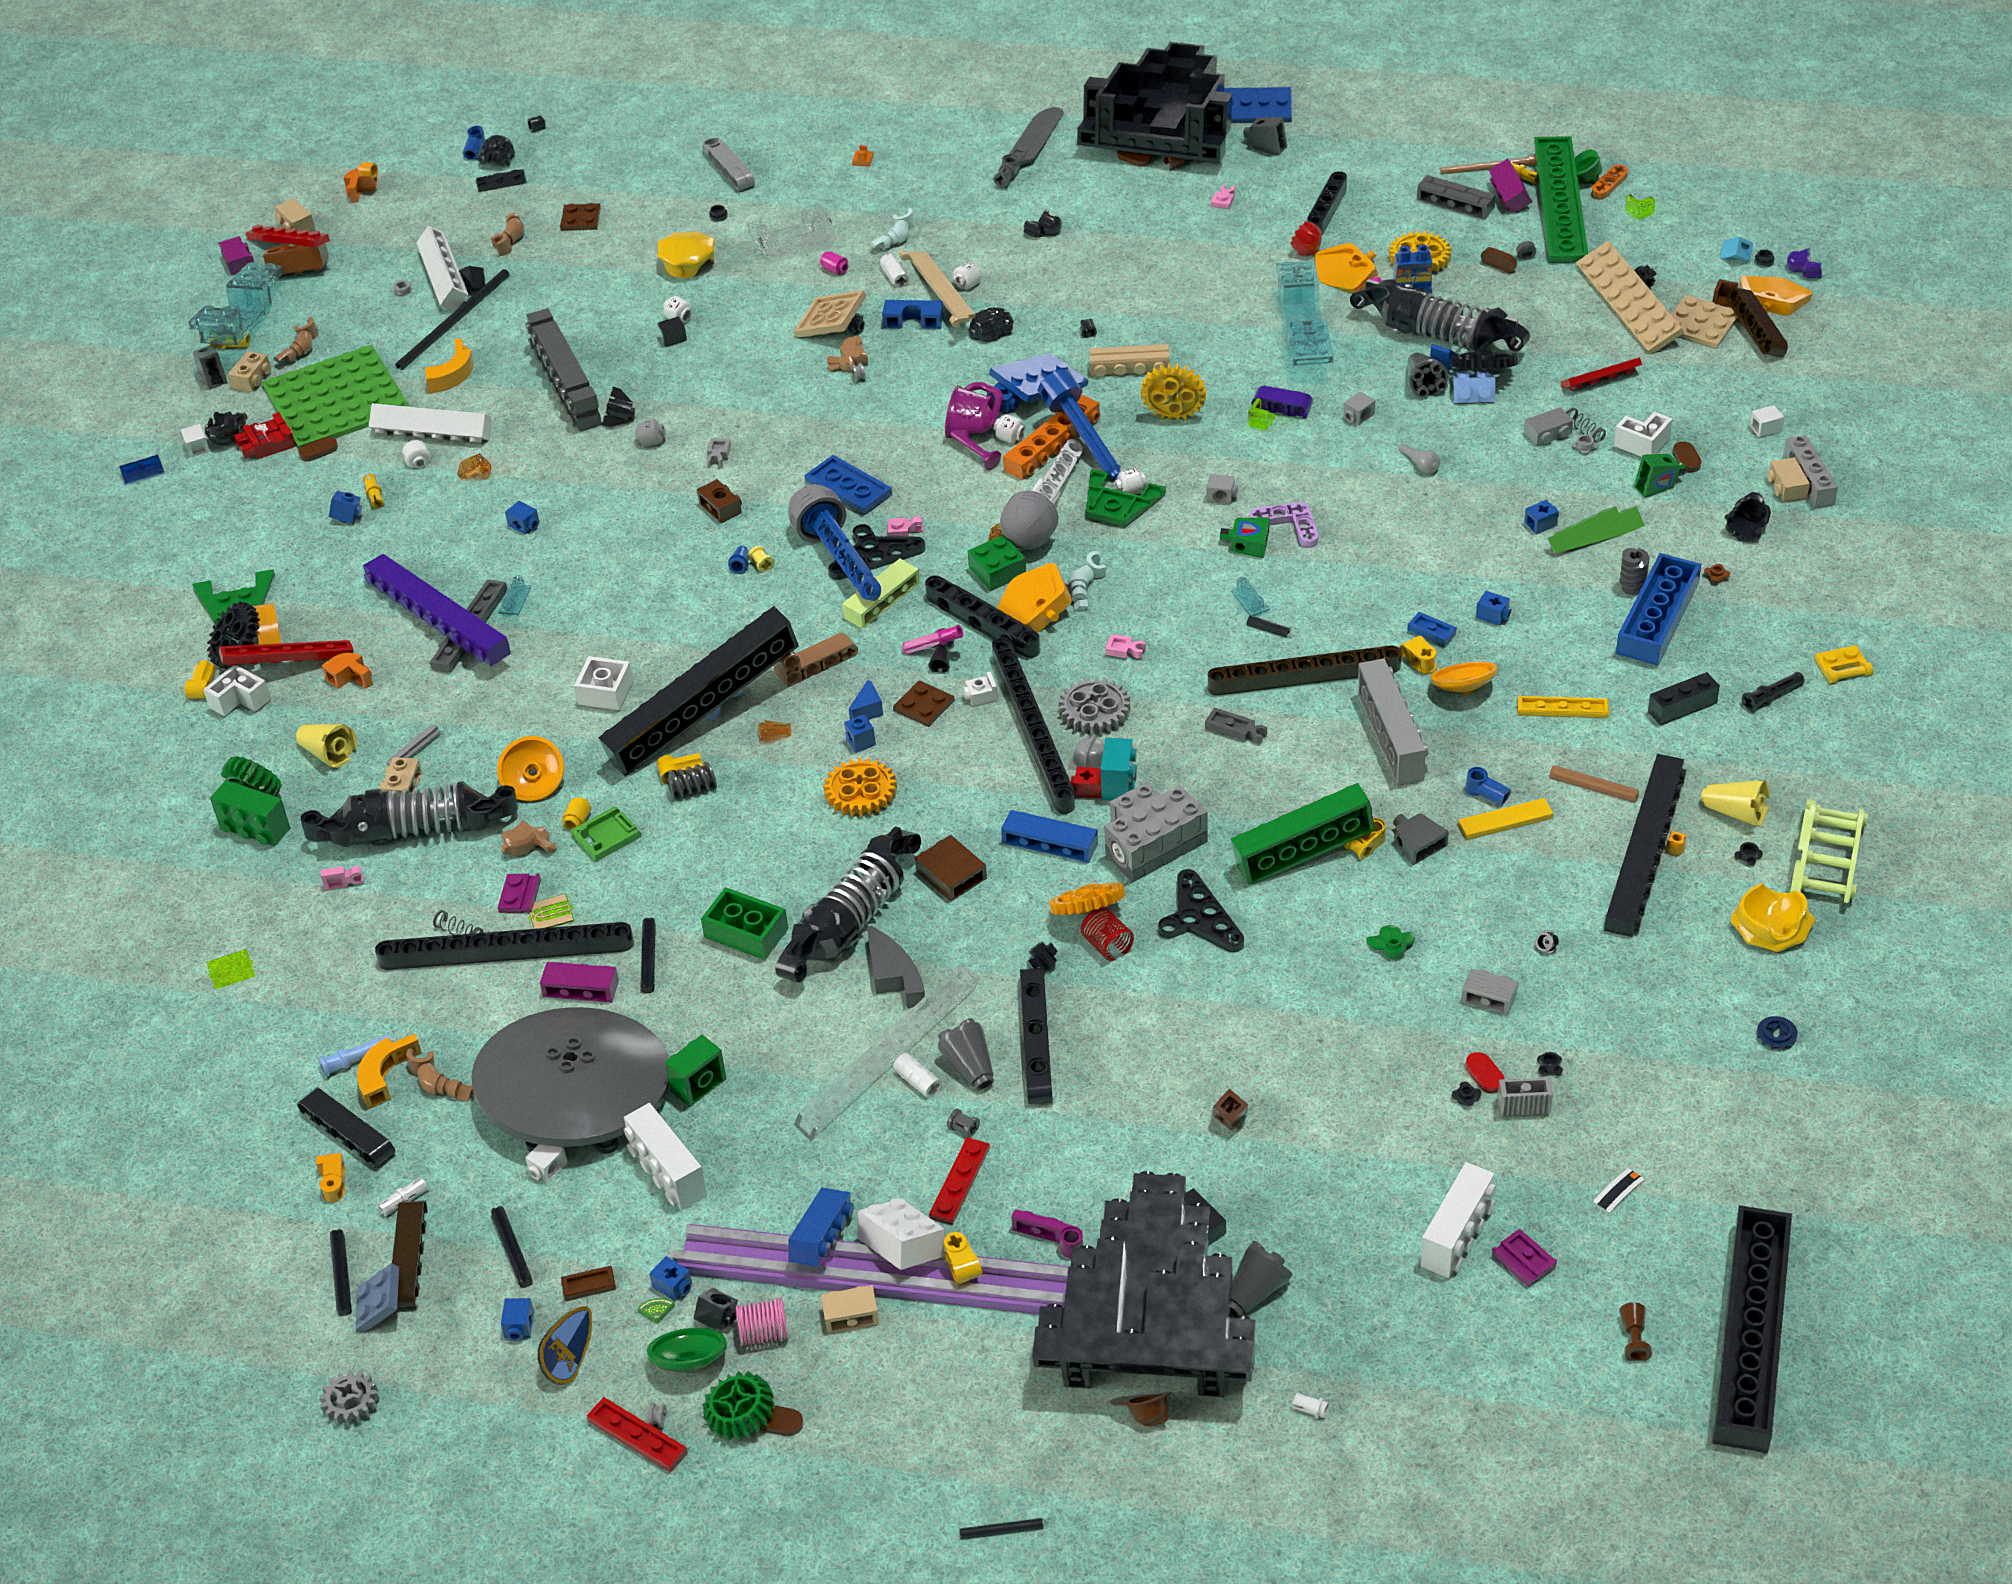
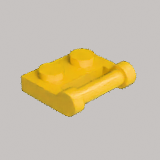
[1814,645,1873,684]

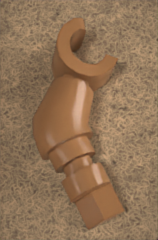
[491,213,524,256]
[274,317,319,364]
[406,1048,473,1102]

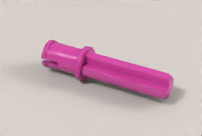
[902,625,963,654]

